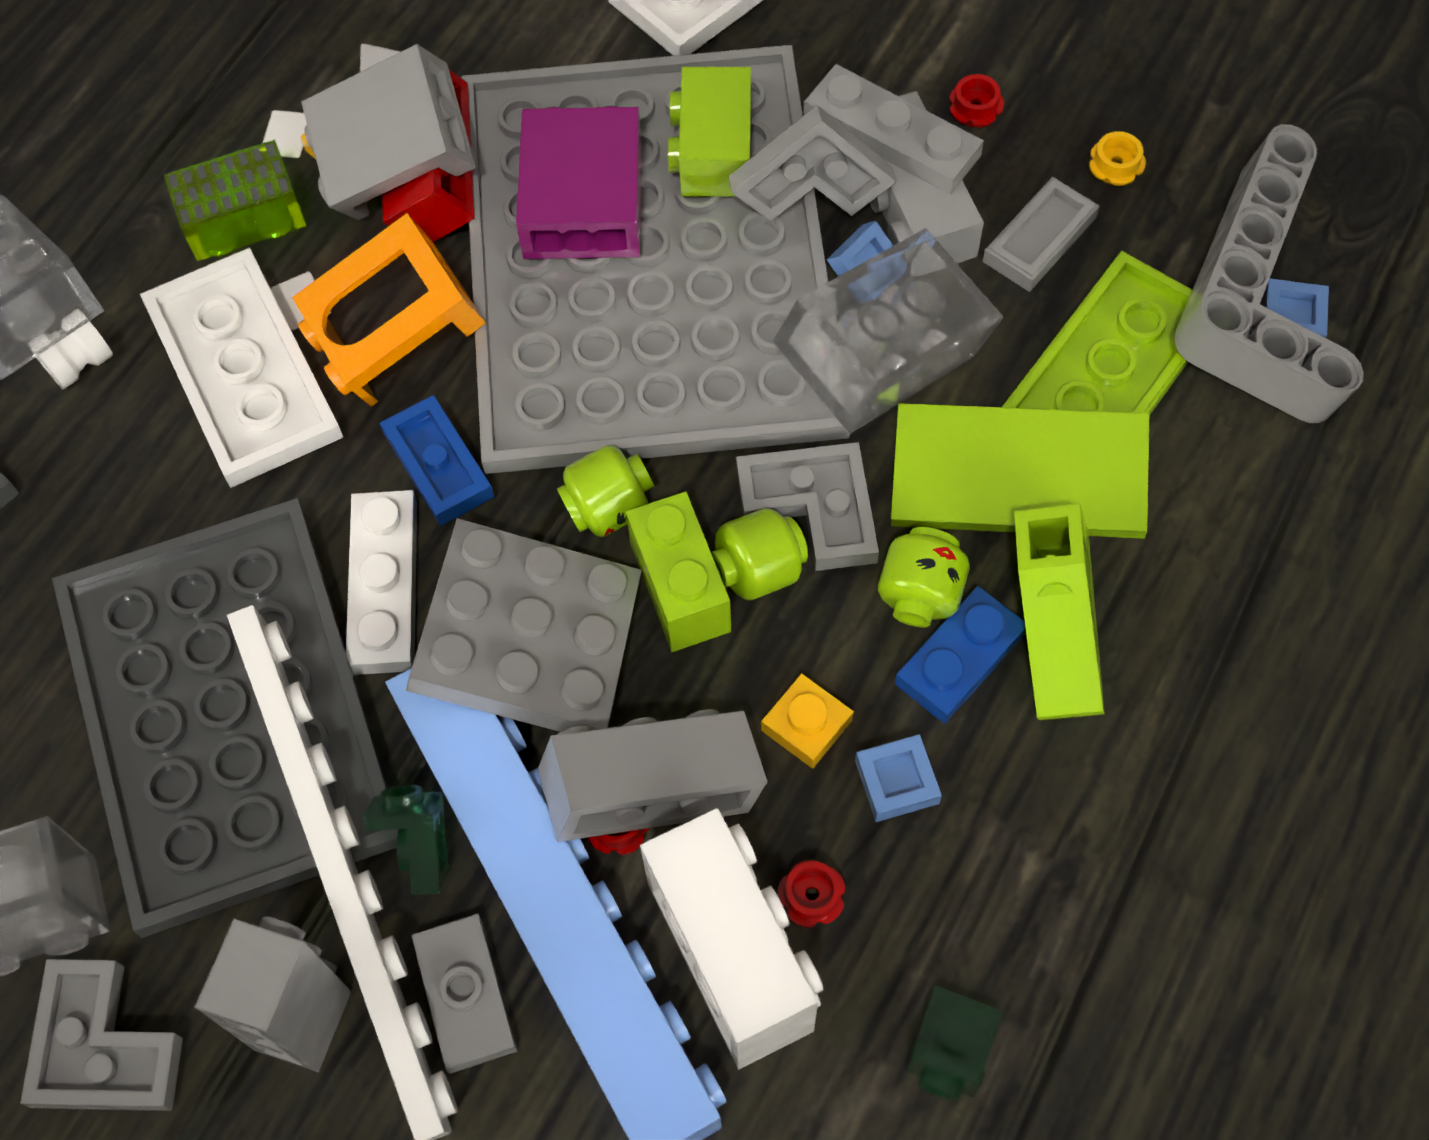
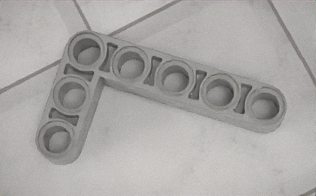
[1174,124,1364,423]

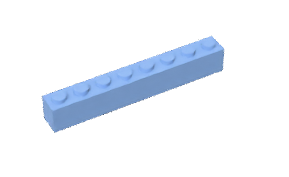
[385,668,727,1140]

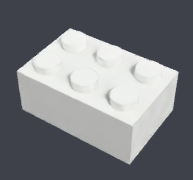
[640,808,823,1070]

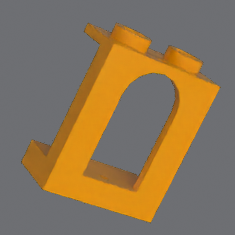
[292,213,486,407]

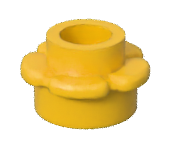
[1089,131,1146,186]

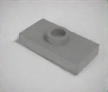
[411,914,518,1074]

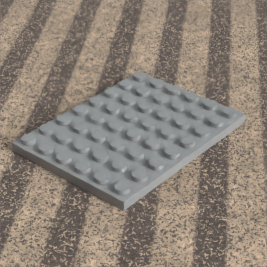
[462,45,850,474]

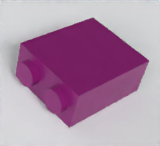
[516,106,642,259]

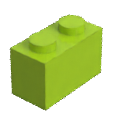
[668,67,751,197]
[626,491,731,653]

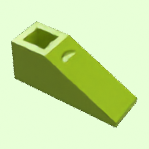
[1014,503,1104,720]

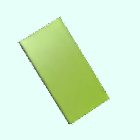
[1002,251,1192,416]
[891,403,1149,539]

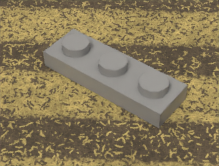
[804,64,984,195]

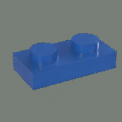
[380,395,494,526]
[895,586,1026,724]

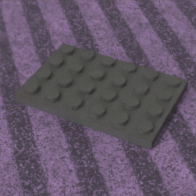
[52,498,405,938]

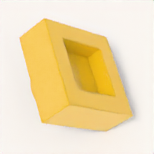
[761,673,854,769]

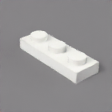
[346,490,417,675]

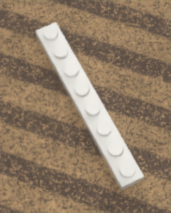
[227,605,458,1140]

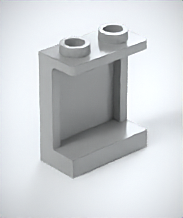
[301,44,476,220]

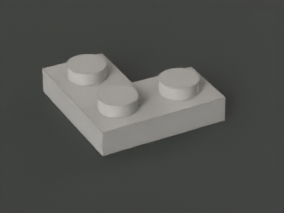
[728,105,896,221]
[736,442,879,571]
[20,959,183,1111]

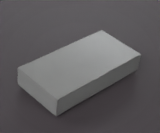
[983,177,1100,292]

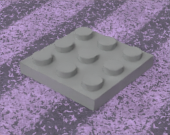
[406,518,642,732]

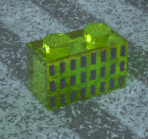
[164,140,306,261]

